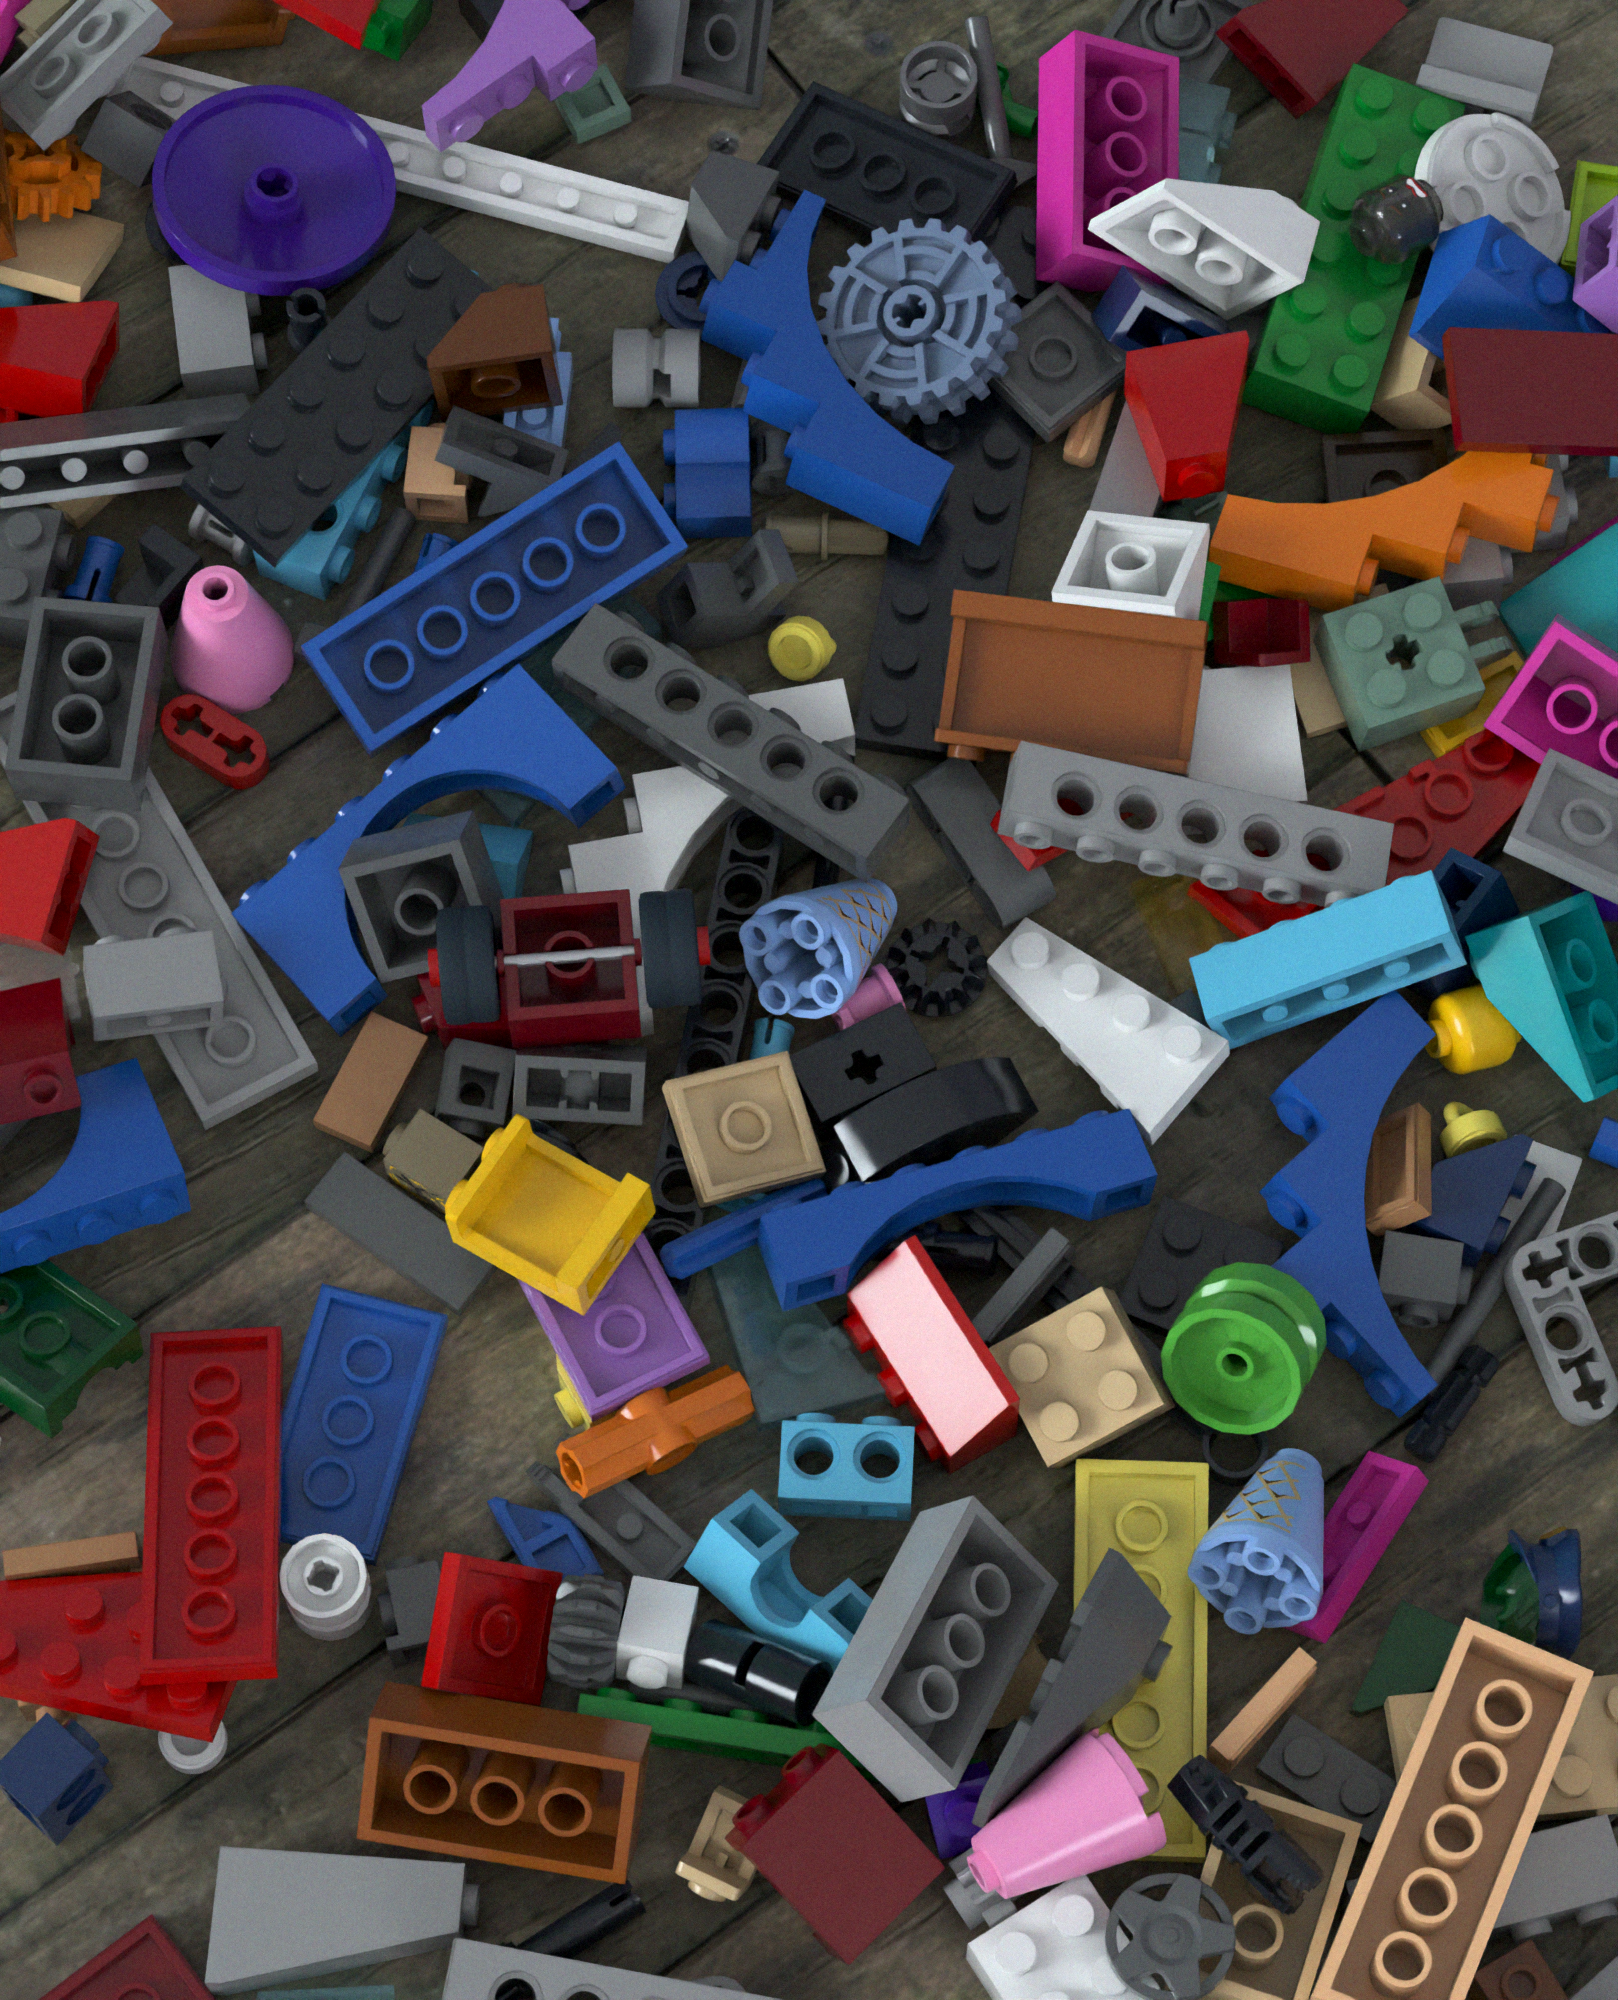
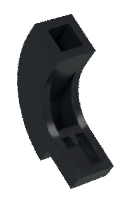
[819,1057,1039,1195]

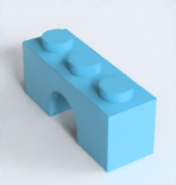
[683,1489,873,1674]

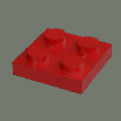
[421,1552,563,1706]

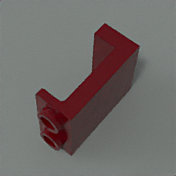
[0,978,81,1125]
[725,1743,945,1965]

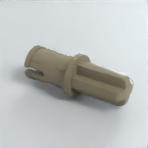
[766,511,889,560]

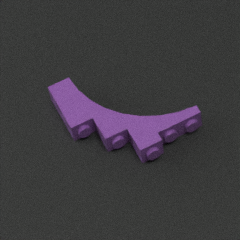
[422,0,598,152]

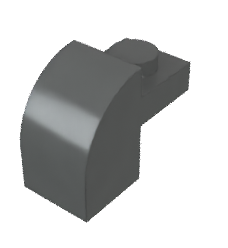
[656,529,799,648]

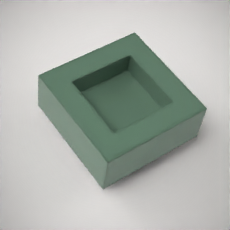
[554,63,632,144]

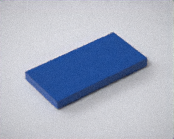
[280,1283,449,1566]

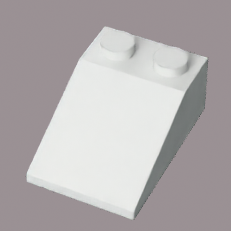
[1088,178,1320,320]

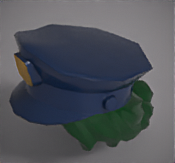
[1480,1526,1583,1660]

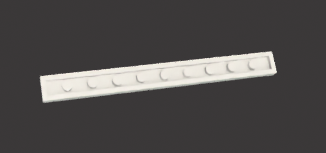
[107,56,689,264]

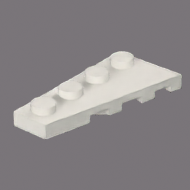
[987,917,1230,1145]

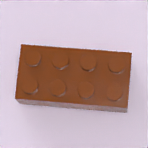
[357,1681,652,1884]

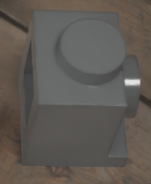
[435,1037,517,1142]
[377,1556,441,1667]

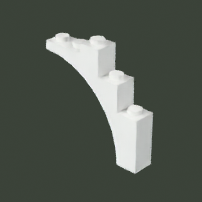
[559,678,855,1036]

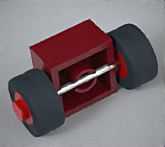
[428,889,711,1048]

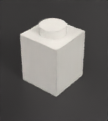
[615,1575,699,1689]

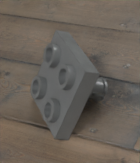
[1100,0,1255,106]

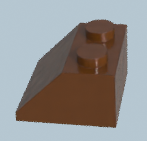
[427,283,563,422]

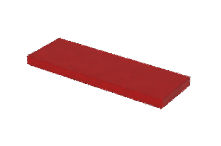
[139,1326,283,1686]

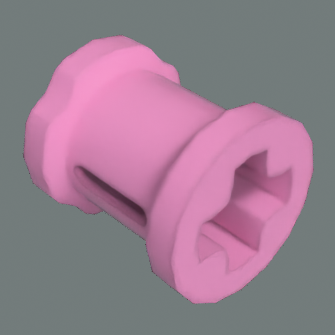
[830,963,907,1031]

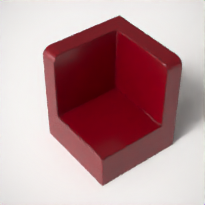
[1213,596,1311,667]

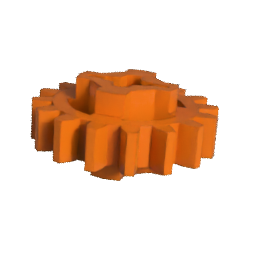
[4,128,102,222]

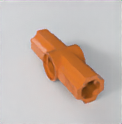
[556,1364,755,1499]

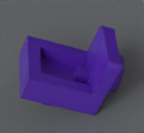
[924,1761,990,1860]

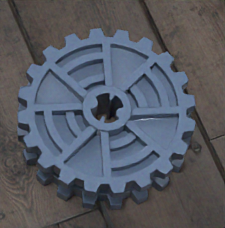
[817,218,1022,425]

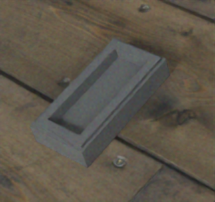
[972,1227,1076,1348]

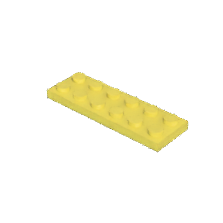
[1073,1459,1209,1863]

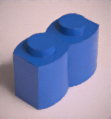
[663,408,752,539]

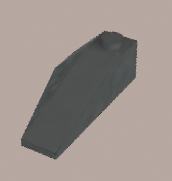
[972,1547,1173,1828]

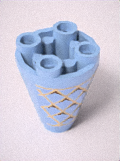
[739,878,897,1019]
[1188,1448,1324,1634]

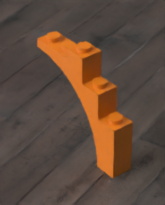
[1208,451,1560,612]

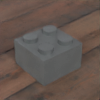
[338,810,504,984]

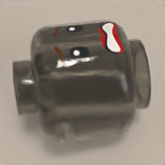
[1349,174,1444,266]

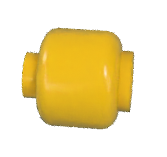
[1425,984,1522,1074]

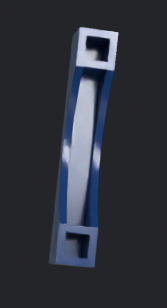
[757,1108,1158,1311]

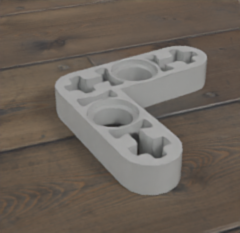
[1503,1211,1618,1427]

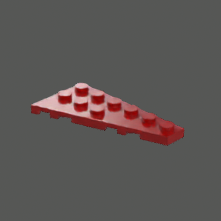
[1187,728,1541,1014]
[0,1571,237,1743]

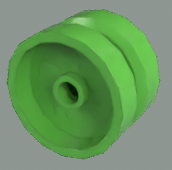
[1161,1262,1327,1435]

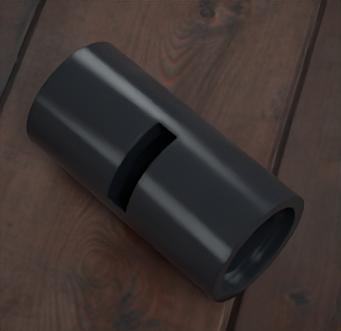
[685,1619,833,1726]

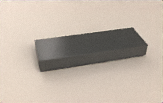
[304,1152,498,1317]

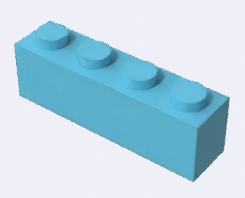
[1189,870,1467,1049]

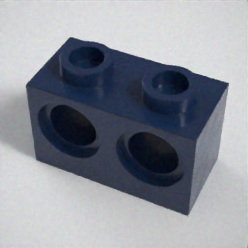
[0,1712,114,1846]

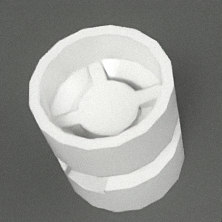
[279,1533,375,1641]

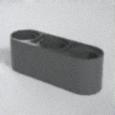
[905,758,1057,931]

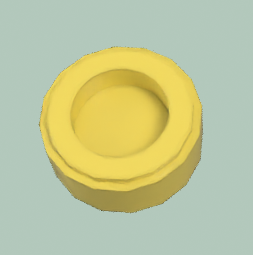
[768,615,837,681]
[1439,1101,1507,1159]

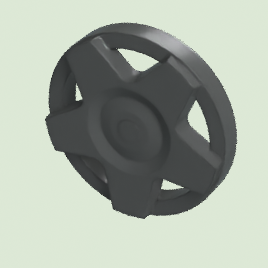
[1105,1873,1236,2000]

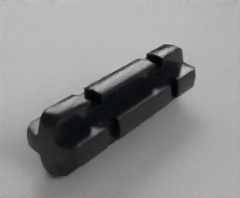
[1404,1345,1499,1463]

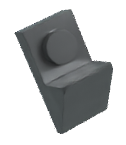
[434,405,569,517]

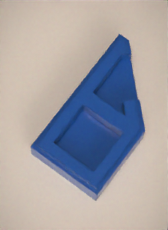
[487,1497,604,1580]

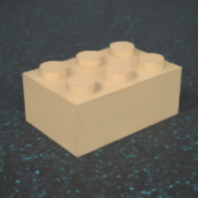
[1164,1781,1363,2000]

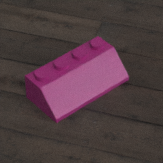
[1036,30,1179,292]
[1483,613,1618,779]

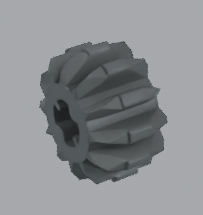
[546,1573,627,1690]

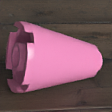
[170,565,294,714]
[967,1727,1167,1899]

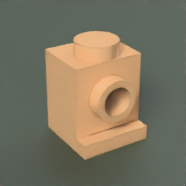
[403,423,473,524]

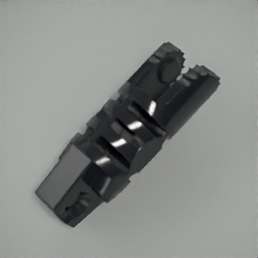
[1167,1755,1325,1916]

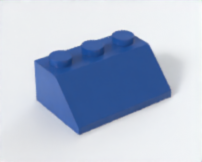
[1408,214,1611,362]

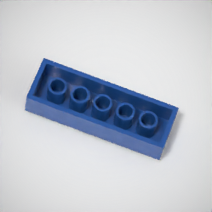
[301,441,688,758]

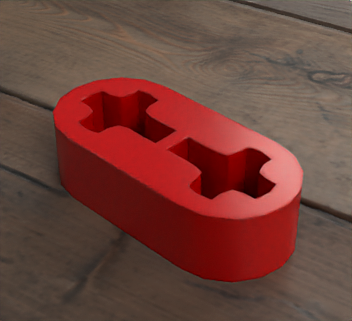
[160,694,270,789]

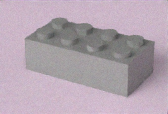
[812,1495,1059,1803]

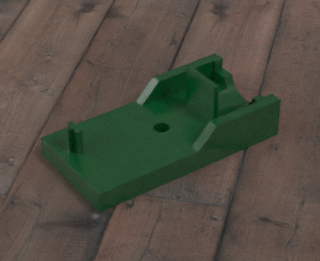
[0,1259,144,1439]

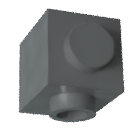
[1376,1230,1473,1328]

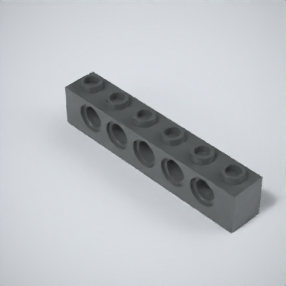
[552,603,910,882]

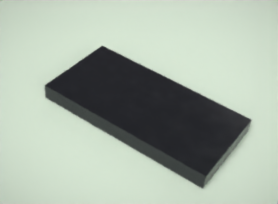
[757,81,1018,243]

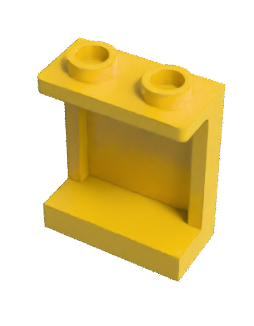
[445,1113,656,1316]

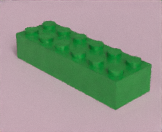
[1242,63,1466,434]

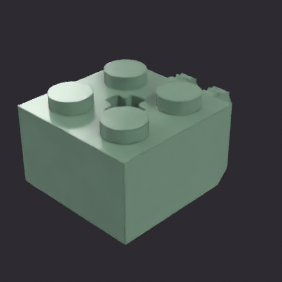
[1313,576,1514,752]

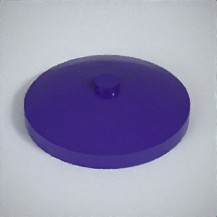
[152,85,396,296]

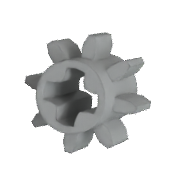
[943,1847,1027,1930]

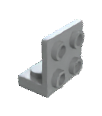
[1415,17,1553,129]

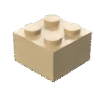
[988,1286,1175,1469]

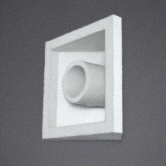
[1051,510,1210,620]

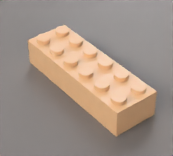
[1310,1617,1594,2000]

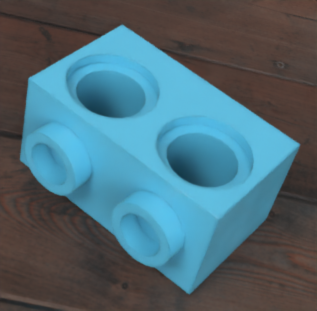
[778,1413,915,1521]

